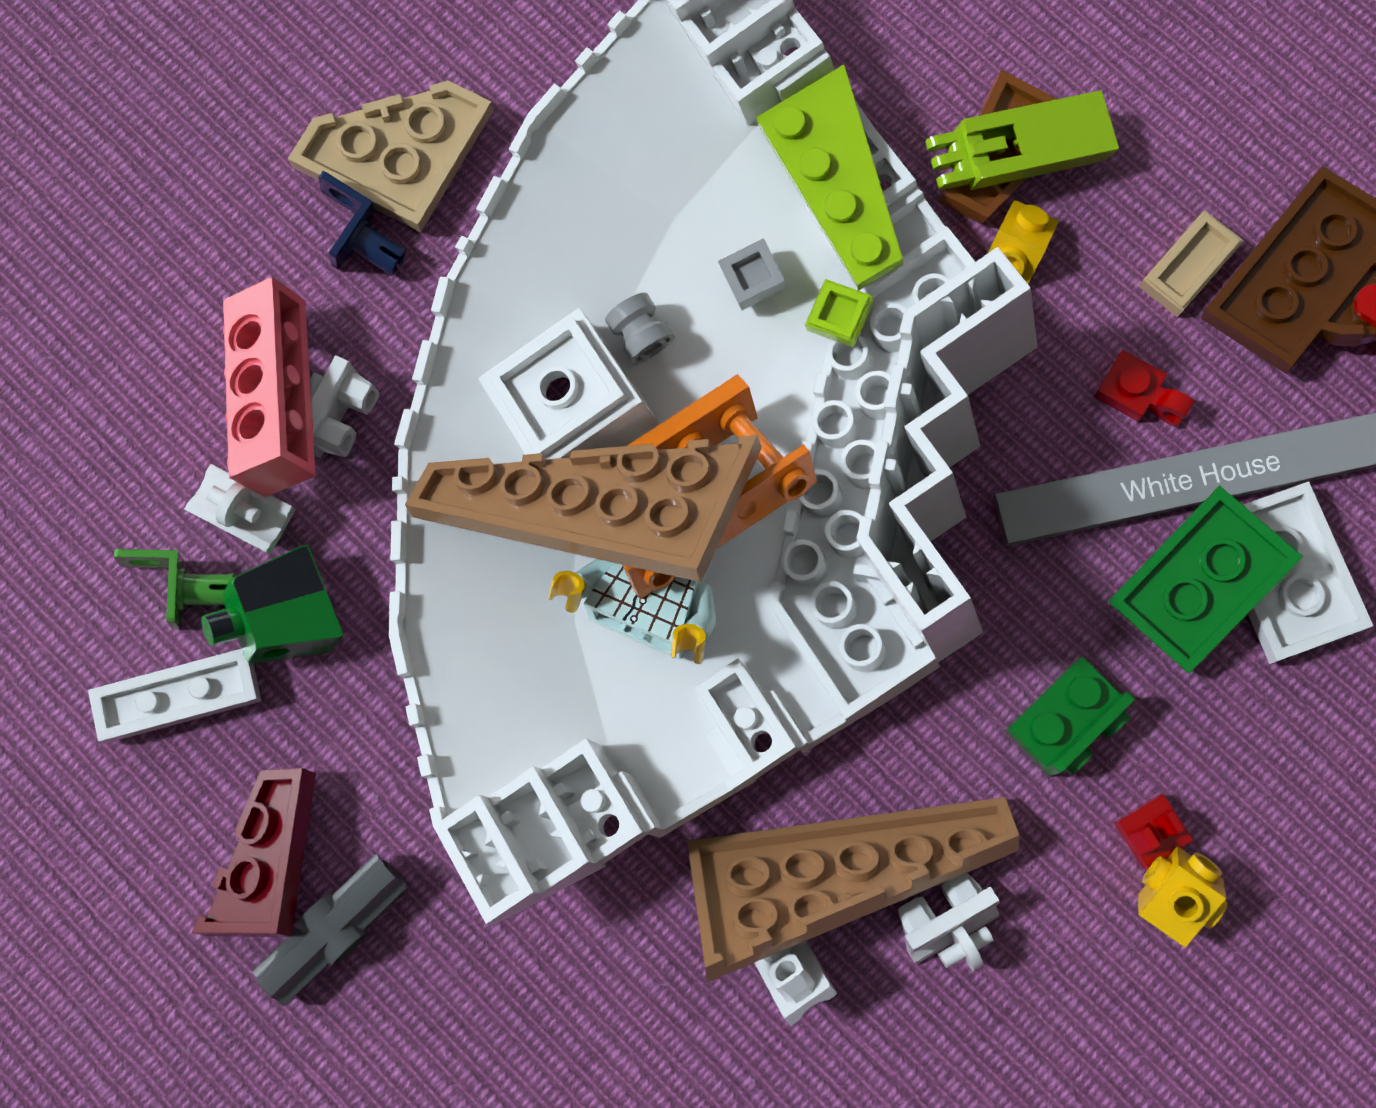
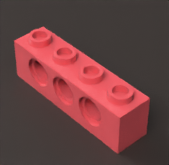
[223,277,316,497]

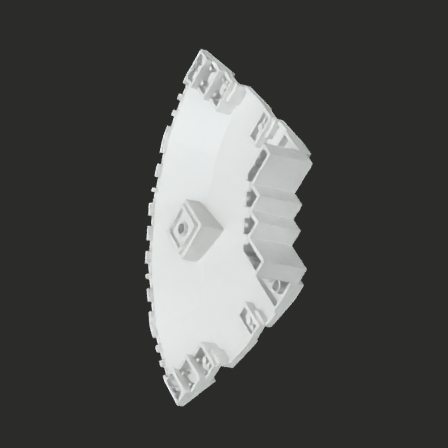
[389,0,1038,925]

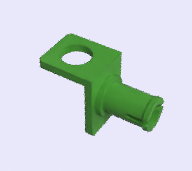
[114,549,235,629]

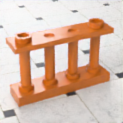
[623,374,817,600]

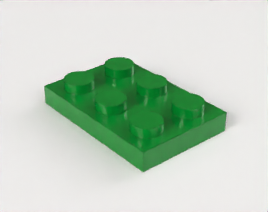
[1108,485,1303,674]

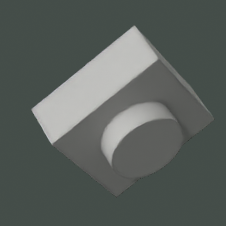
[718,238,787,310]

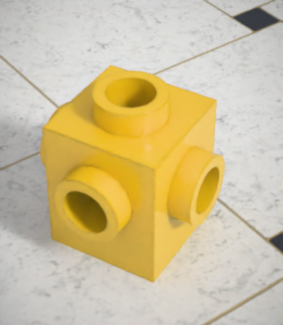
[1138,846,1227,948]

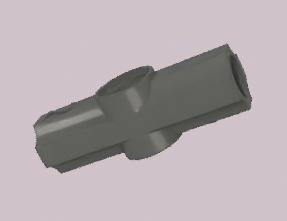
[252,854,410,1007]

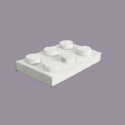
[1243,481,1373,664]

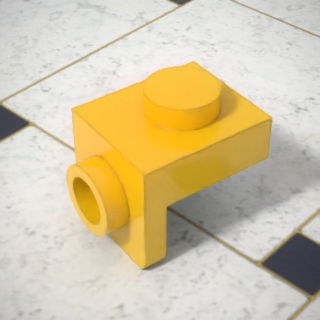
[987,200,1059,284]

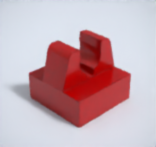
[1113,794,1194,869]

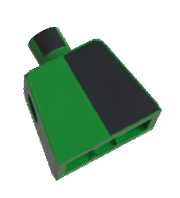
[201,544,344,664]

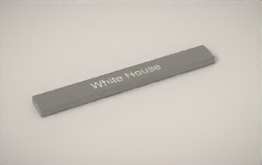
[992,413,1376,547]

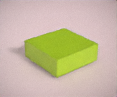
[805,279,874,348]

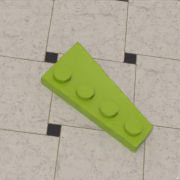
[756,65,903,291]

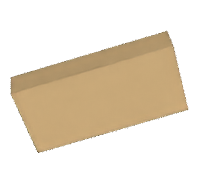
[1138,210,1244,317]

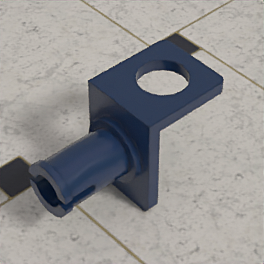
[318,171,408,276]

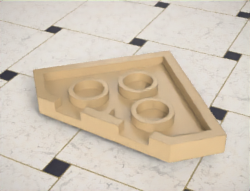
[288,80,494,232]

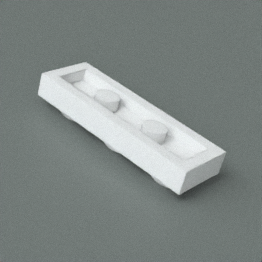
[88,649,262,744]

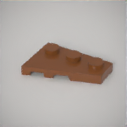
[938,70,1057,224]

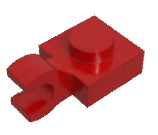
[1094,349,1195,427]

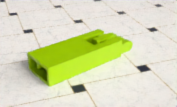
[925,90,1119,190]

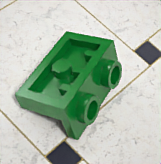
[1004,656,1135,777]

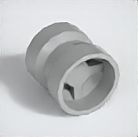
[605,292,675,364]

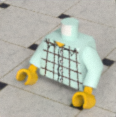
[548,559,717,664]

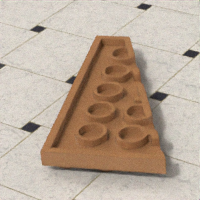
[405,435,762,582]
[687,797,1020,983]

